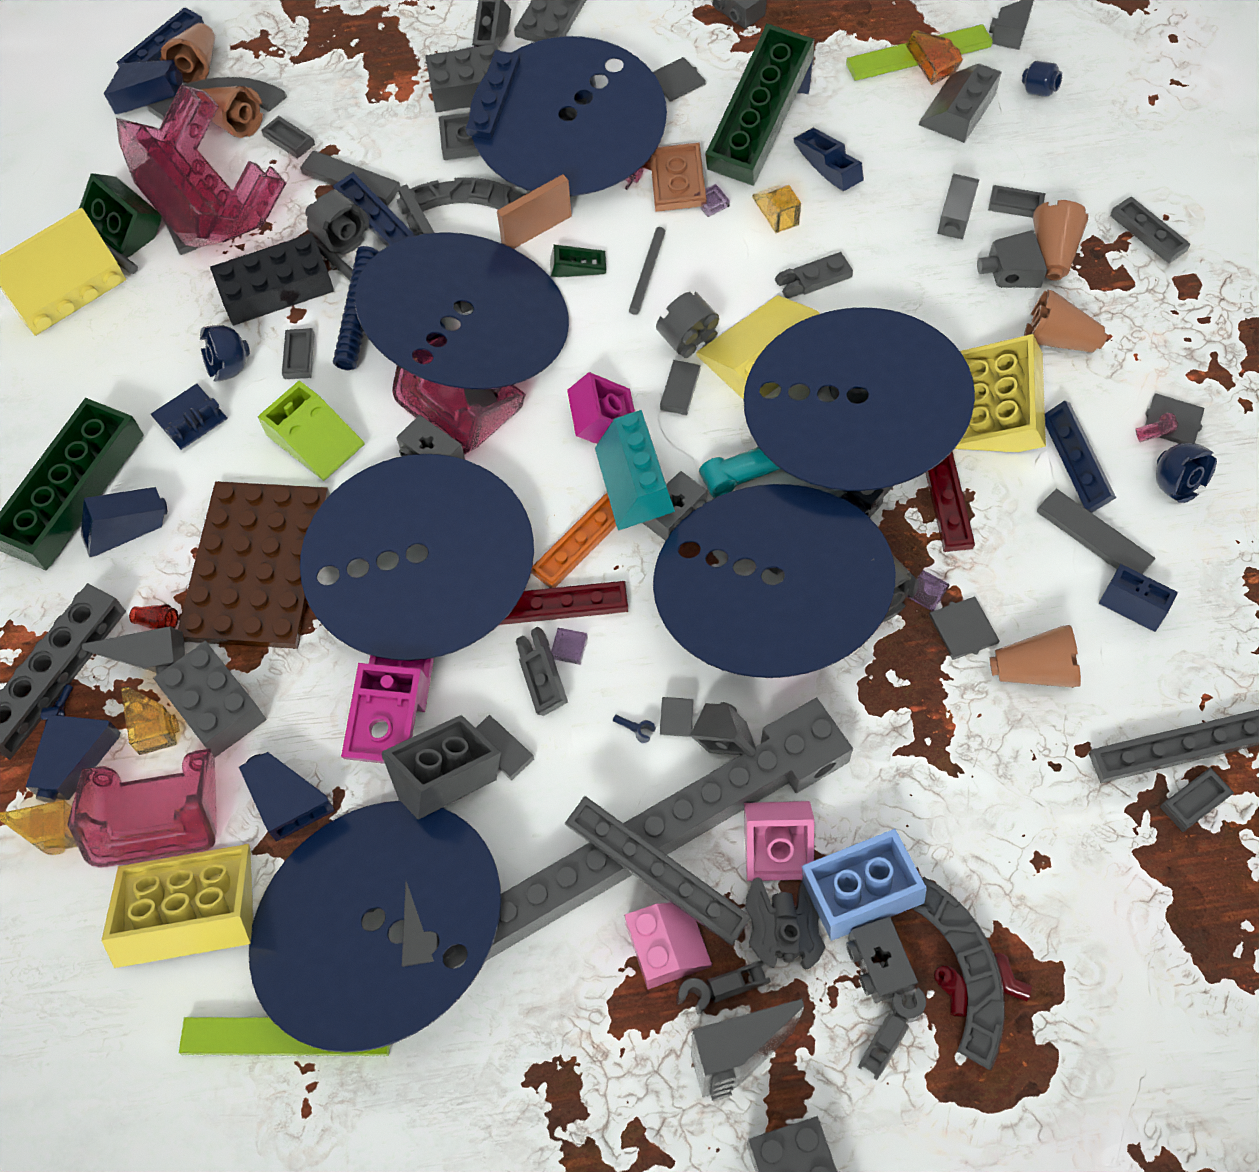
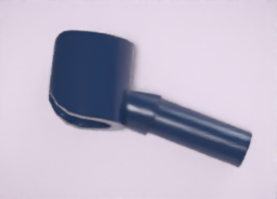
[40,685,73,725]
[613,714,656,743]

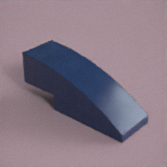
[793,127,864,192]

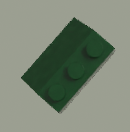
[79,173,163,258]

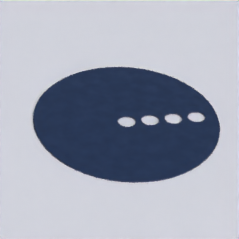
[469,36,667,196]
[355,232,569,390]
[743,307,975,491]
[300,454,534,661]
[653,484,896,678]
[249,801,501,1052]

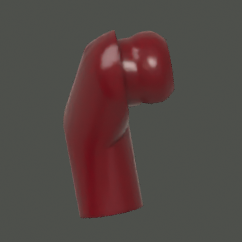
[995,953,1032,1002]
[934,965,968,1017]

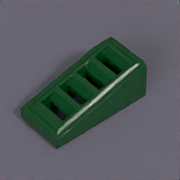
[550,244,606,277]

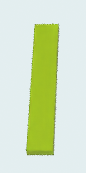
[846,24,993,81]
[178,1017,390,1056]

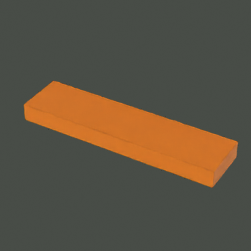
[531,493,616,588]

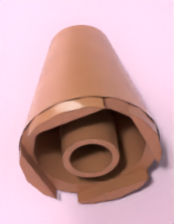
[160,23,215,84]
[193,86,263,138]
[1033,200,1089,281]
[1024,290,1107,353]
[989,625,1081,688]

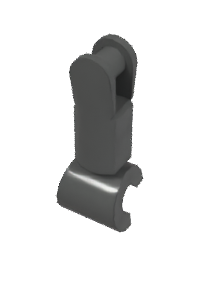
[676,960,771,1015]
[858,988,926,1080]

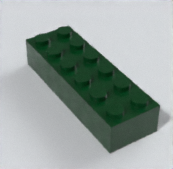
[705,23,814,186]
[0,398,144,571]

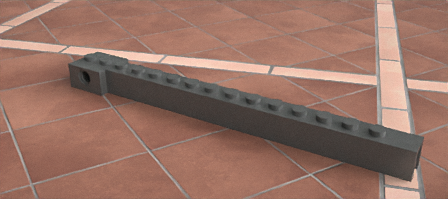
[443,697,853,969]

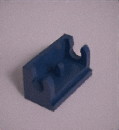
[1098,563,1178,632]

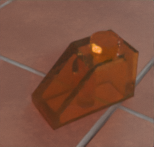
[906,30,963,85]

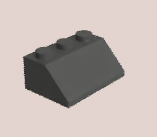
[919,63,1002,143]
[382,715,501,820]

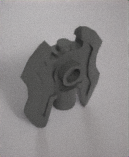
[745,878,826,970]

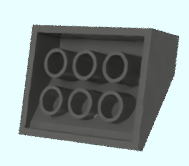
[691,999,804,1101]

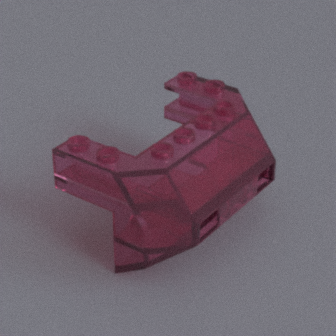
[116,84,287,248]

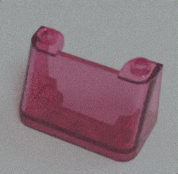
[392,336,526,454]
[67,749,217,867]

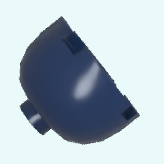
[200,325,250,382]
[1156,443,1217,503]

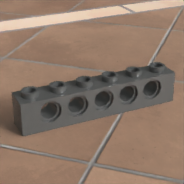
[0,583,126,760]

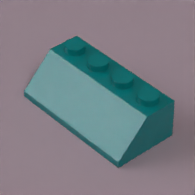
[595,409,675,531]

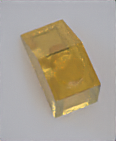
[752,185,801,233]
[121,686,180,755]
[0,800,77,855]

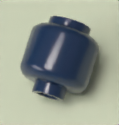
[1022,61,1062,97]

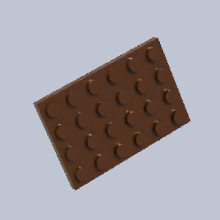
[178,481,330,649]

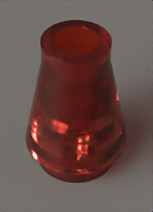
[129,604,178,630]

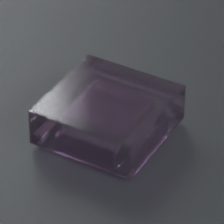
[694,184,730,217]
[907,570,950,611]
[551,627,588,665]

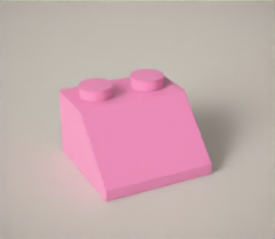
[744,801,814,881]
[624,903,712,989]

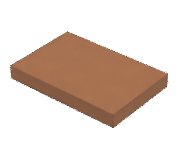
[650,143,707,212]
[497,175,572,249]

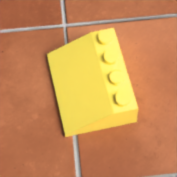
[0,208,126,336]
[696,295,820,399]
[955,334,1046,452]
[101,844,253,968]

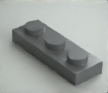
[1110,196,1191,264]

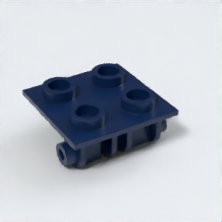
[150,383,228,450]

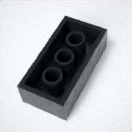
[210,233,335,326]

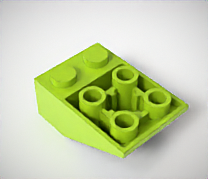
[257,380,365,481]

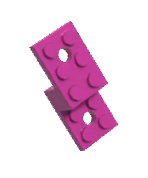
[341,655,434,764]

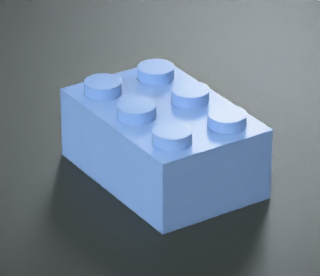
[802,829,926,941]

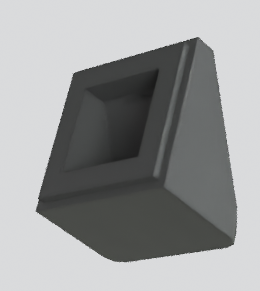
[660,697,694,737]

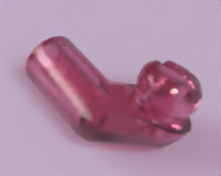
[1136,413,1178,442]

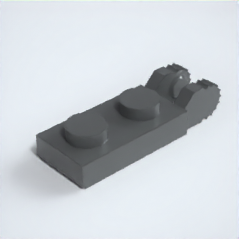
[775,252,853,299]
[516,627,568,716]

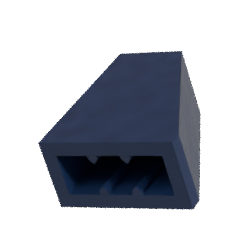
[103,60,184,115]
[81,487,168,557]
[25,715,121,803]
[238,752,335,842]

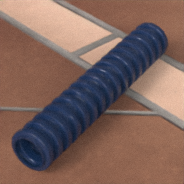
[333,246,379,370]

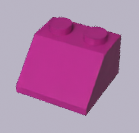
[567,372,635,444]

